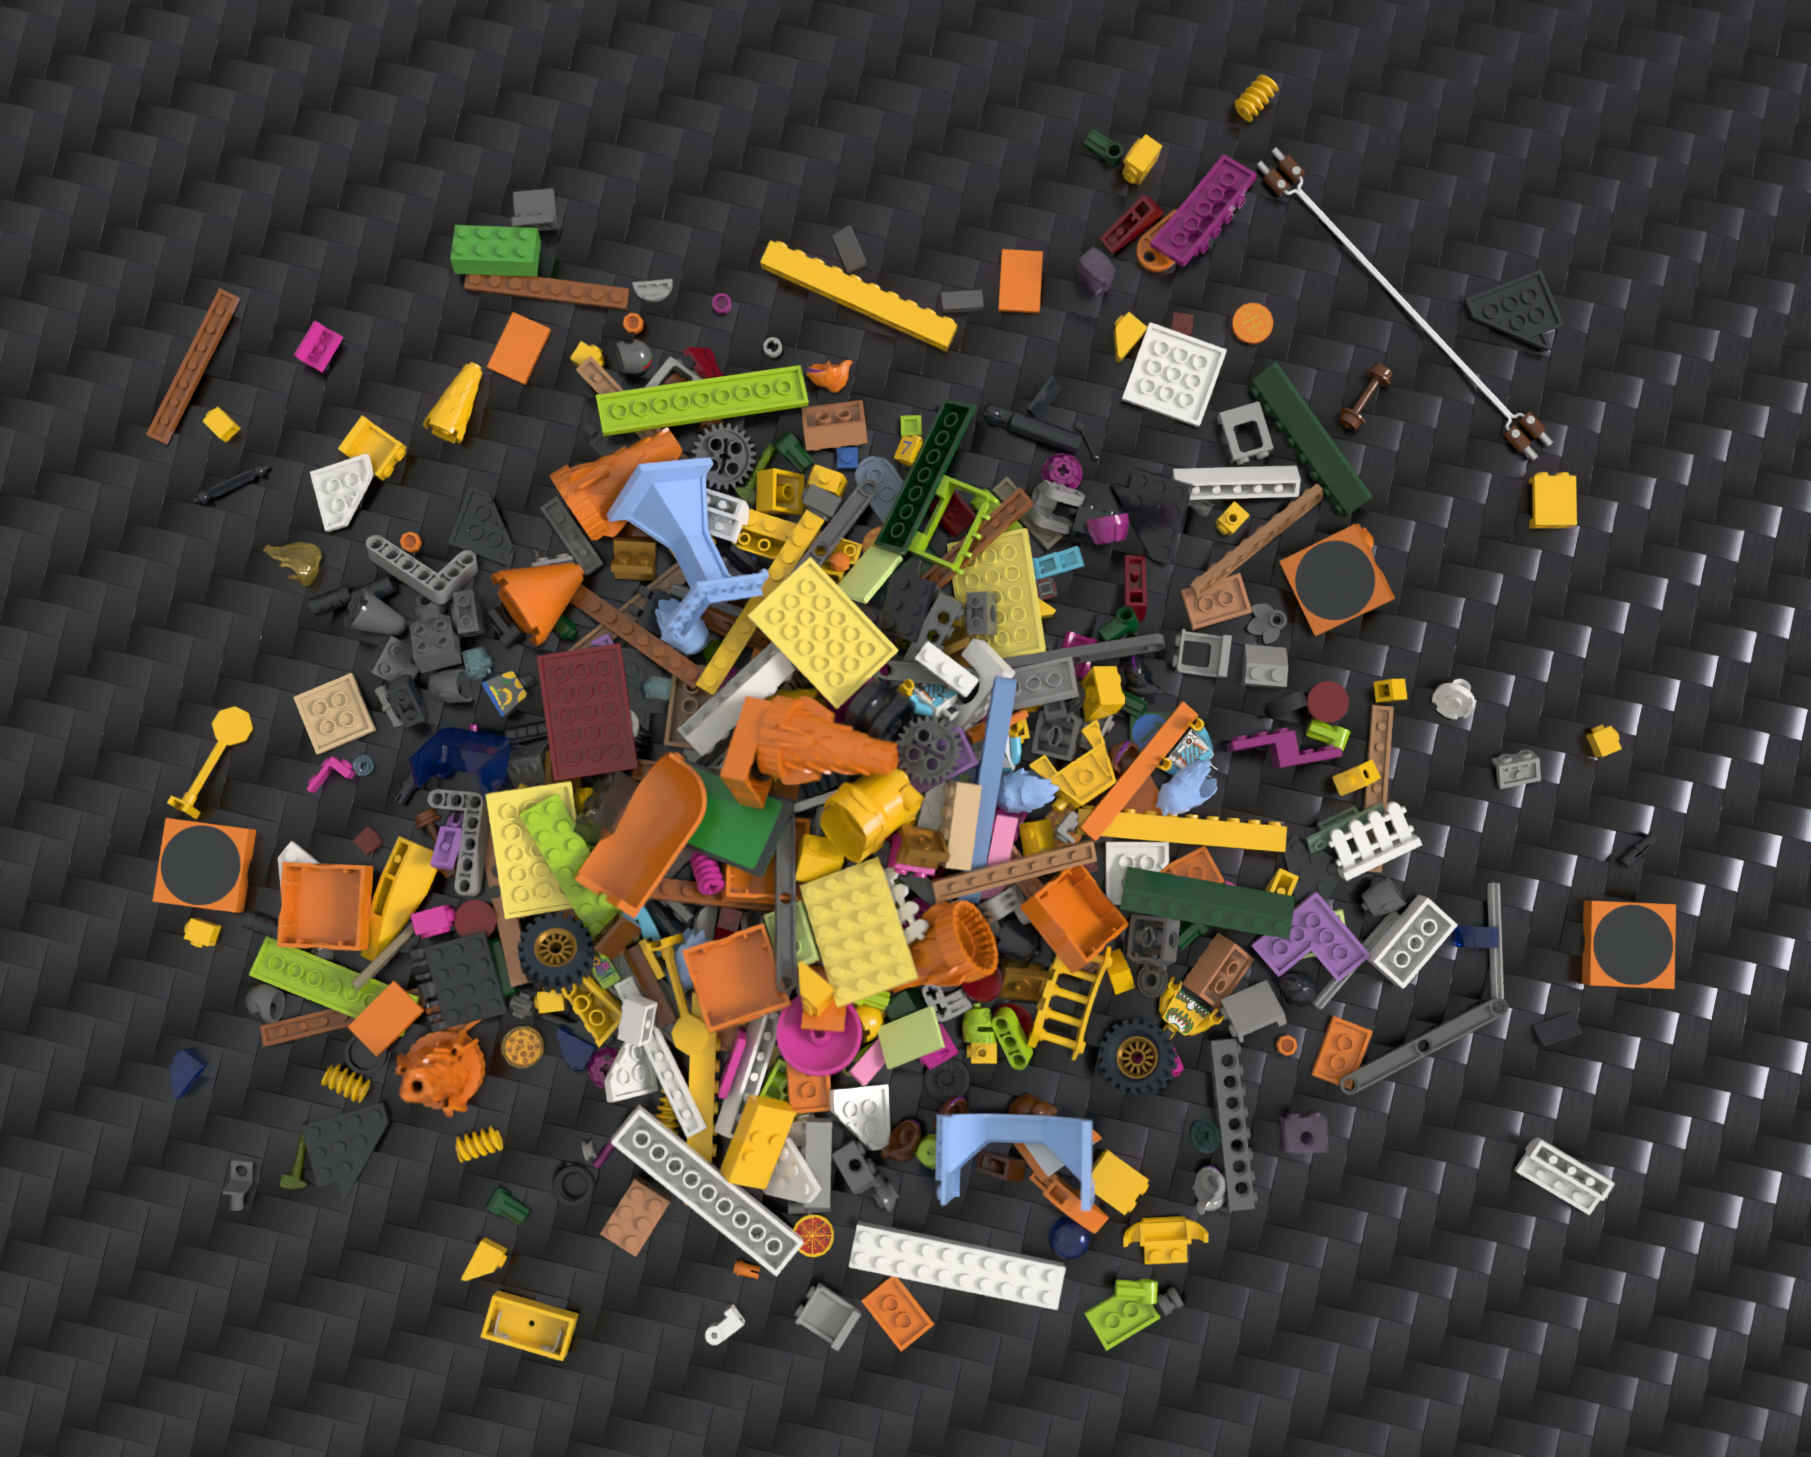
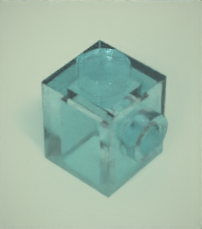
[462,647,493,680]
[643,676,672,701]

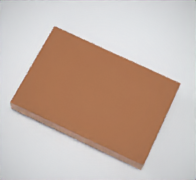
[1180,573,1252,630]

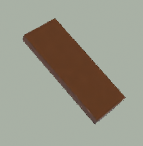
[623,944,680,1028]

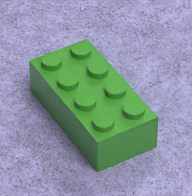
[450,225,541,277]

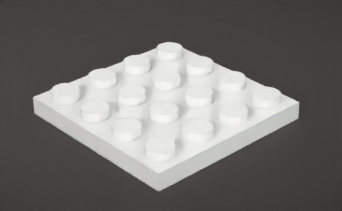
[1122,322,1227,428]

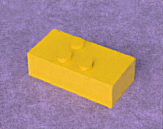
[720,1094,796,1189]

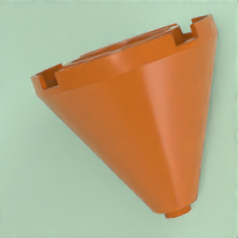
[491,562,585,646]

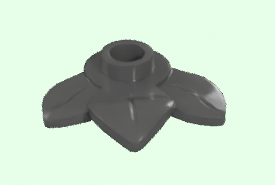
[1247,603,1287,644]

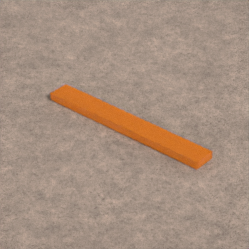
[1079,701,1198,842]

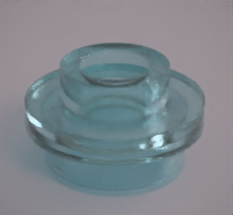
[353,755,374,776]

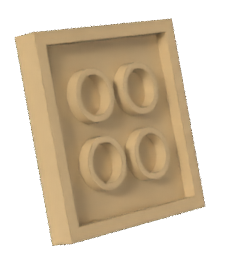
[293,673,376,755]

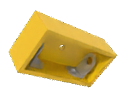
[481,1290,579,1361]

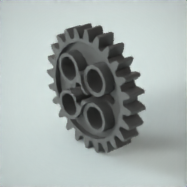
[689,422,756,490]
[895,715,964,785]

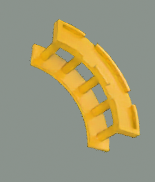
[1027,946,1113,1061]

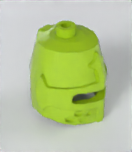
[962,1003,996,1044]
[915,1134,936,1170]

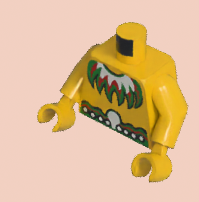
[1159,977,1224,1040]

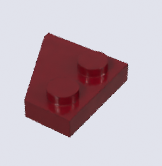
[682,347,723,379]

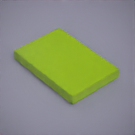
[1084,1280,1160,1351]

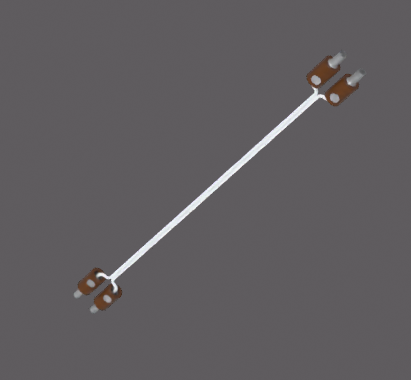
[1256,147,1553,461]

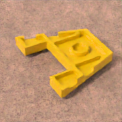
[1029,720,1116,806]

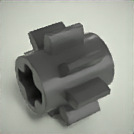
[509,992,535,1019]

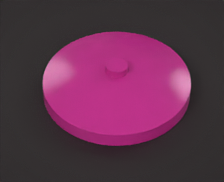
[776,995,862,1077]

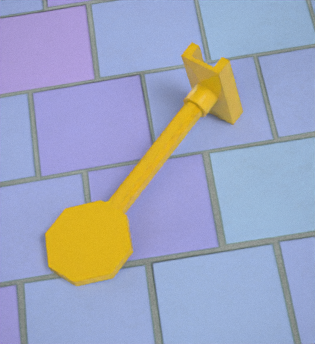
[167,706,253,820]
[646,933,710,1055]

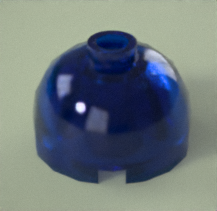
[1048,1216,1091,1260]

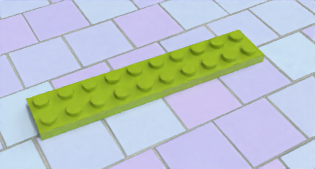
[596,365,809,436]

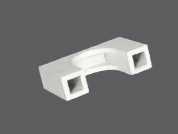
[940,638,1016,732]

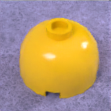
[851,1003,885,1043]

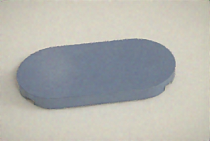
[855,456,904,524]

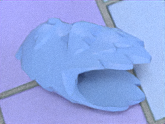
[655,598,709,655]
[1156,760,1218,817]
[996,768,1059,814]
[665,928,710,993]

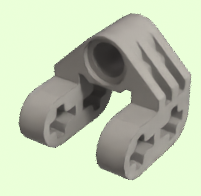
[1030,480,1085,534]
[976,884,1031,939]
[922,985,972,1022]

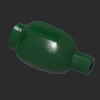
[552,614,578,641]

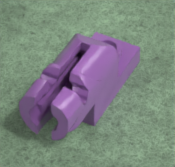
[430,812,464,870]

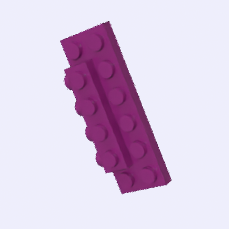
[1150,154,1257,267]

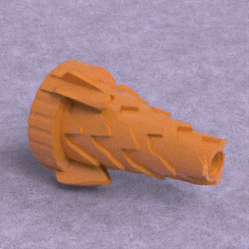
[549,427,682,541]
[757,696,898,785]
[886,900,998,993]
[395,1028,485,1117]

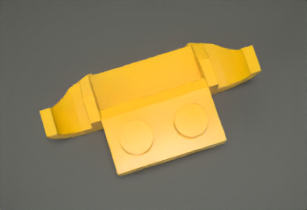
[1124,1216,1208,1264]

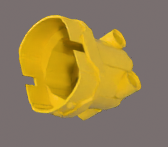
[820,769,924,864]

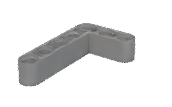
[366,535,478,604]
[428,789,490,897]

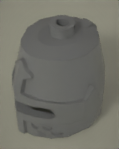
[428,669,472,703]
[1361,877,1407,917]

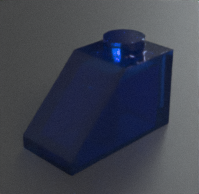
[1455,926,1499,948]
[556,1026,598,1071]
[169,1048,209,1099]

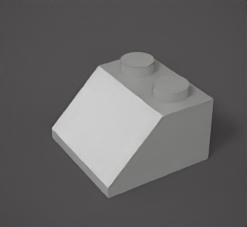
[1241,644,1288,689]

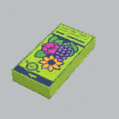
[591,949,622,990]

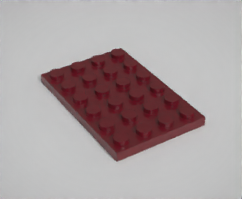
[537,643,639,781]

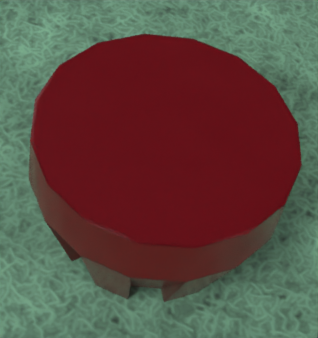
[1306,681,1349,723]
[454,899,497,937]
[961,966,1003,1003]

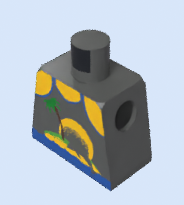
[481,671,536,718]

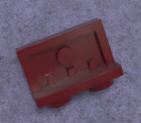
[928,490,977,538]

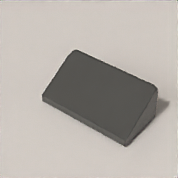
[832,225,867,273]
[941,290,984,313]

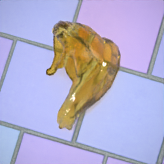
[263,542,322,587]

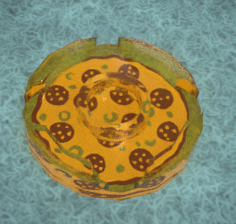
[501,1026,544,1068]

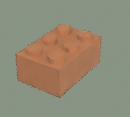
[600,1176,673,1257]

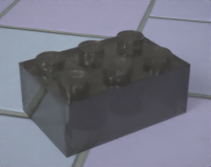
[573,770,639,845]

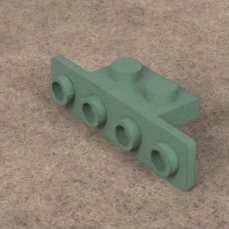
[1306,803,1385,853]

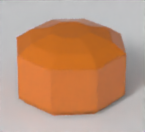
[623,313,644,334]
[400,532,422,553]
[830,552,850,572]
[1275,1034,1298,1056]

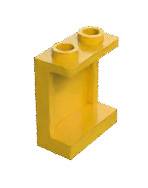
[338,416,407,480]
[1529,472,1577,528]
[1092,1148,1149,1215]

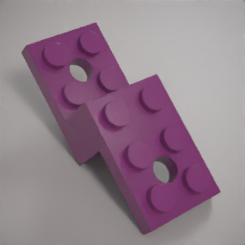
[1226,728,1342,769]

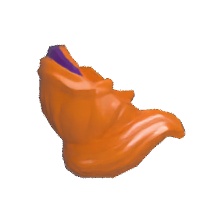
[805,359,853,393]

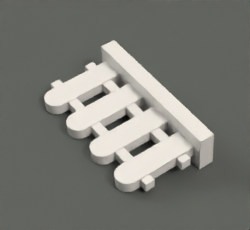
[1328,801,1422,881]
[883,866,929,945]

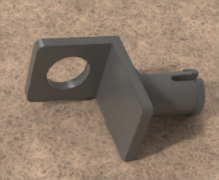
[222,1159,253,1211]

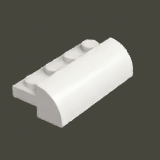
[706,488,749,543]
[1515,1138,1615,1215]

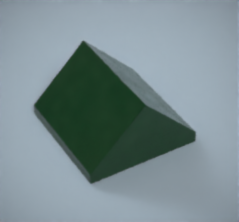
[884,986,928,1022]

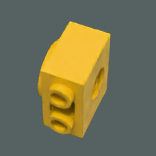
[1122,134,1162,186]

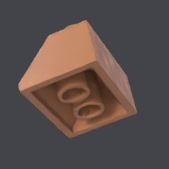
[801,400,868,451]
[1182,933,1255,1010]

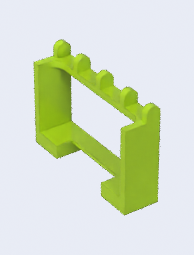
[908,475,999,576]

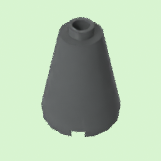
[344,588,406,636]

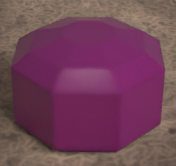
[712,293,732,314]

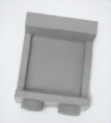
[1220,980,1287,1043]
[795,1283,861,1351]

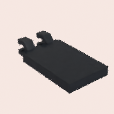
[582,412,641,457]
[626,585,682,637]

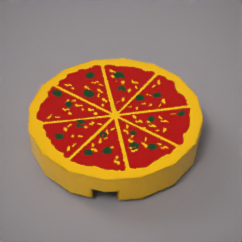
[793,1214,834,1257]

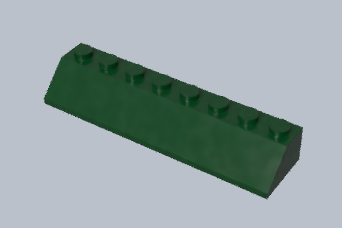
[1249,362,1373,518]
[874,398,977,559]
[1120,866,1295,940]

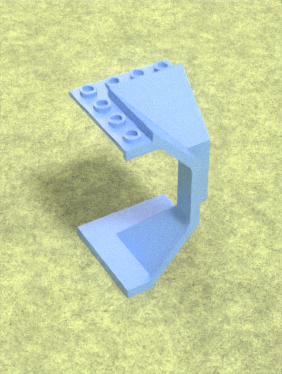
[606,457,769,638]
[936,1113,1095,1211]

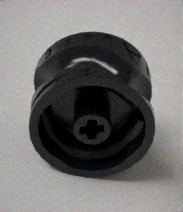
[842,677,916,743]

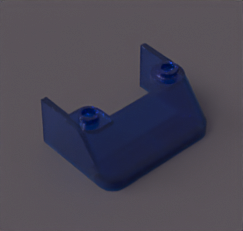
[408,727,511,800]

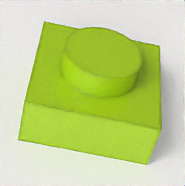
[901,415,922,438]

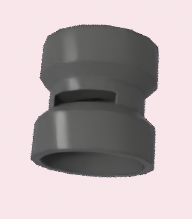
[1157,1287,1184,1316]

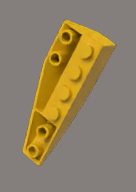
[732,509,863,565]
[361,836,438,961]

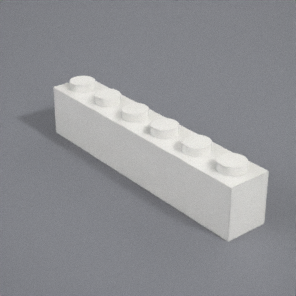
[1172,466,1301,500]

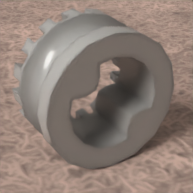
[763,337,782,358]
[582,1139,597,1161]

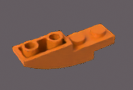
[1029,1172,1109,1234]

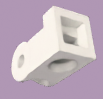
[705,1304,745,1345]

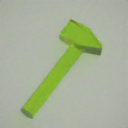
[734,444,775,506]
[280,1129,308,1189]

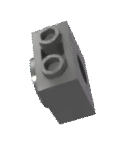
[801,484,843,524]
[451,589,485,637]
[964,591,997,636]

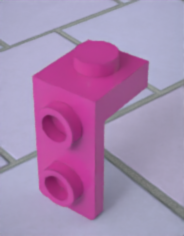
[306,756,357,793]

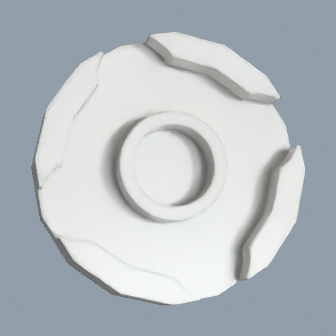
[1432,679,1476,719]

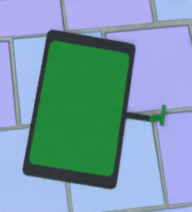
[684,759,794,877]

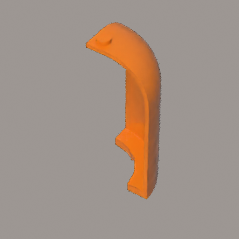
[573,752,707,918]

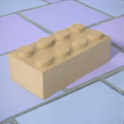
[938,780,982,871]

